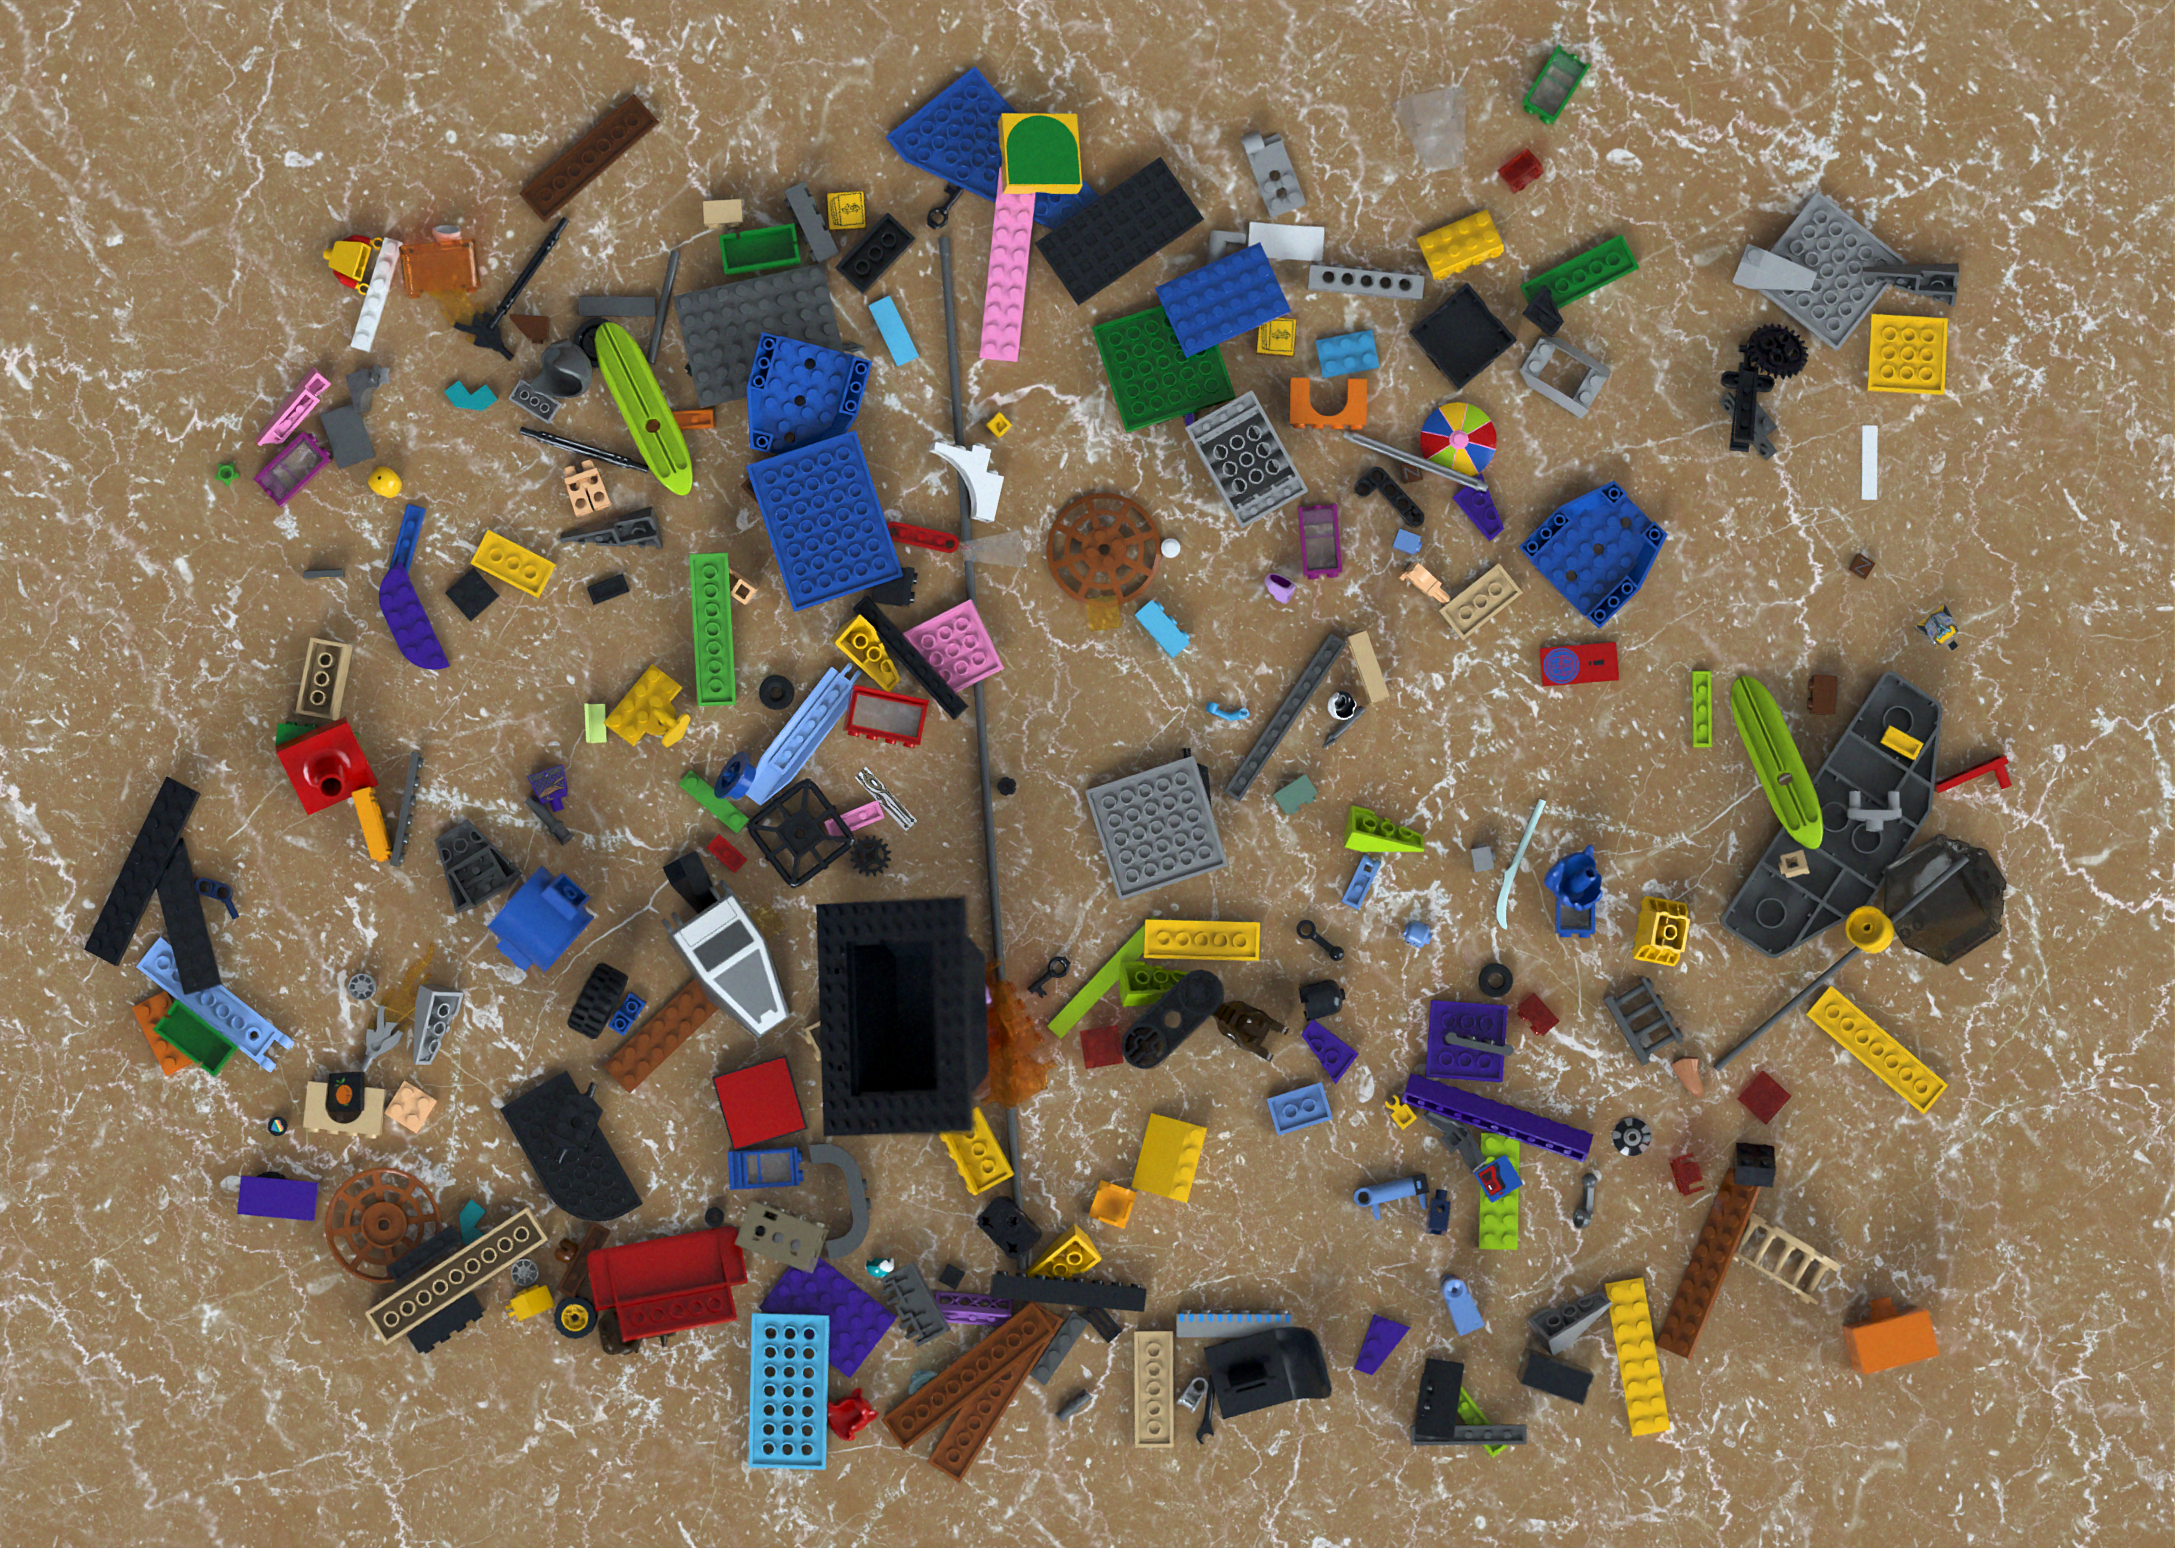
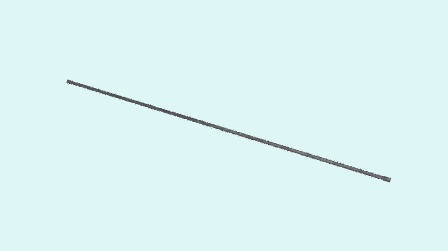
[938,237,1029,1269]

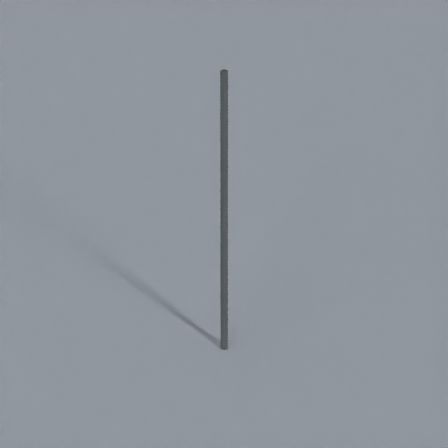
[1713,855,1969,1072]

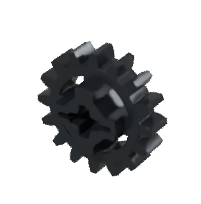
[850,835,891,877]

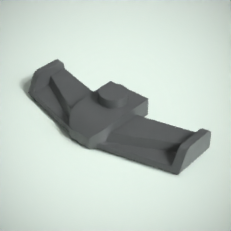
[1420,1111,1486,1175]

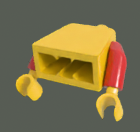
[323,234,382,295]

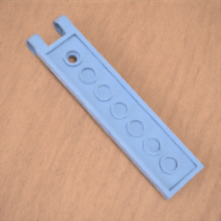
[136,937,294,1073]

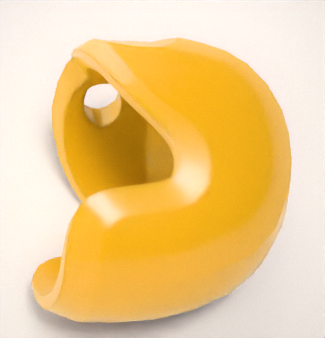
[368,466,402,498]

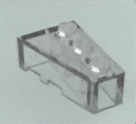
[960,530,1028,568]

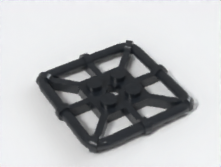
[746,778,856,889]

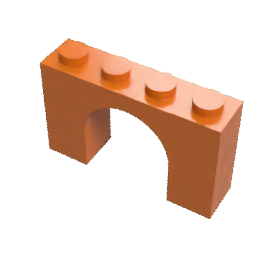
[1289,377,1367,430]

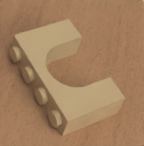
[303,1081,387,1139]

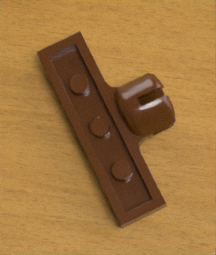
[554,1222,611,1299]

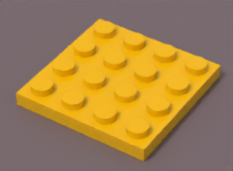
[1867,314,1948,395]

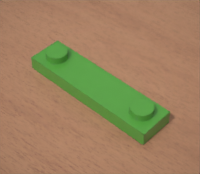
[678,770,750,834]

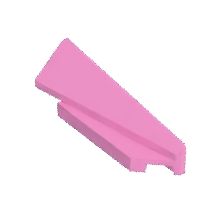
[255,366,331,446]

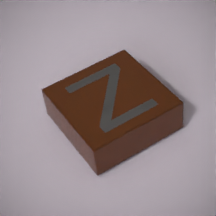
[1400,463,1423,484]
[1849,553,1876,580]

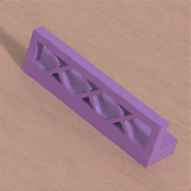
[936,1291,1013,1327]

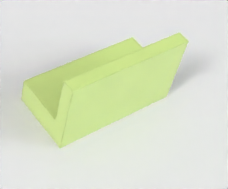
[584,704,607,743]

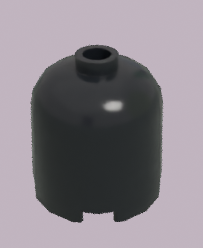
[1299,979,1346,1021]

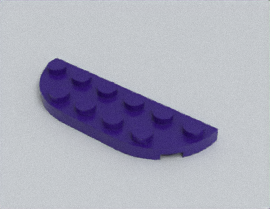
[379,562,450,670]

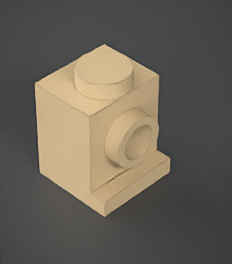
[1779,850,1809,878]

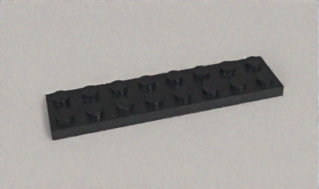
[156,837,222,996]

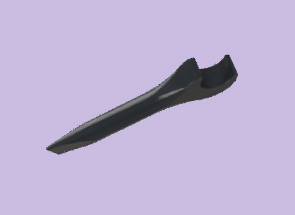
[1196,1375,1215,1445]

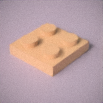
[384,1080,437,1133]

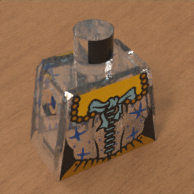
[1914,604,1959,652]

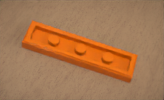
[646,409,715,433]

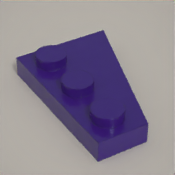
[1354,1314,1410,1375]

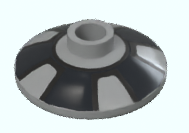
[1612,1118,1651,1156]

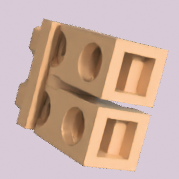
[564,459,612,518]

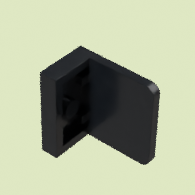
[872,567,918,608]

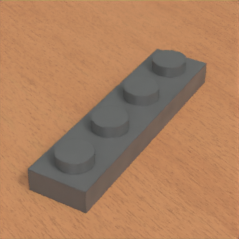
[1029,1311,1089,1385]

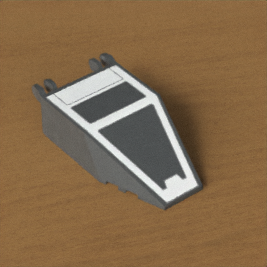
[661,880,790,1038]

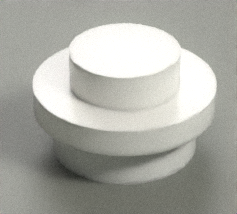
[1161,538,1180,558]

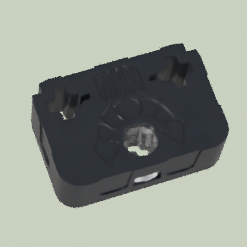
[977,1196,1042,1259]

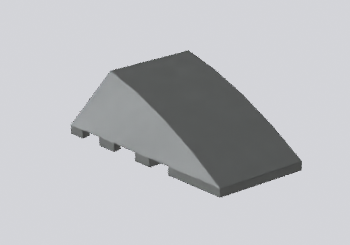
[435,819,522,914]

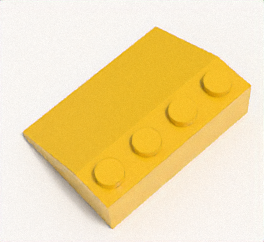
[1131,1113,1207,1203]

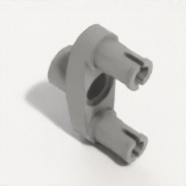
[1847,791,1902,831]

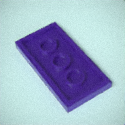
[237,1176,319,1221]

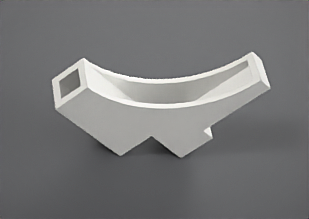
[929,440,1004,523]

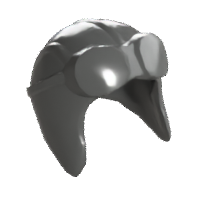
[530,338,592,399]

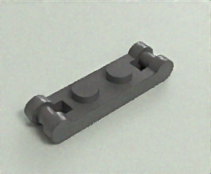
[1445,1032,1514,1056]

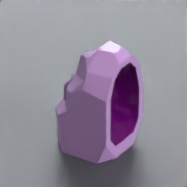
[1264,573,1296,604]

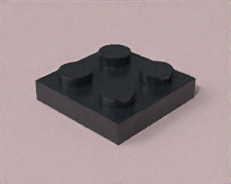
[445,567,500,622]

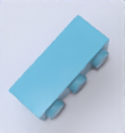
[1134,600,1190,659]

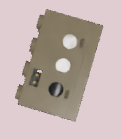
[735,1199,829,1274]

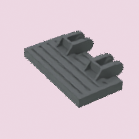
[881,1261,951,1347]

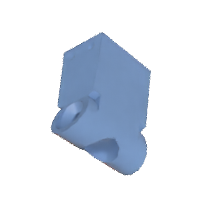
[1439,1274,1485,1336]

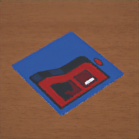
[1474,1155,1523,1203]

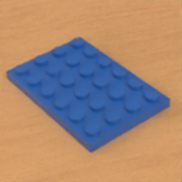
[1155,242,1291,358]

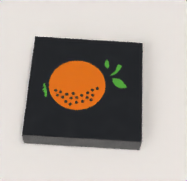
[329,1072,364,1112]

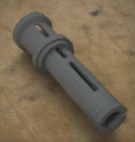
[525,794,575,846]

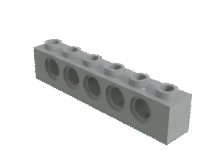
[1307,262,1425,301]

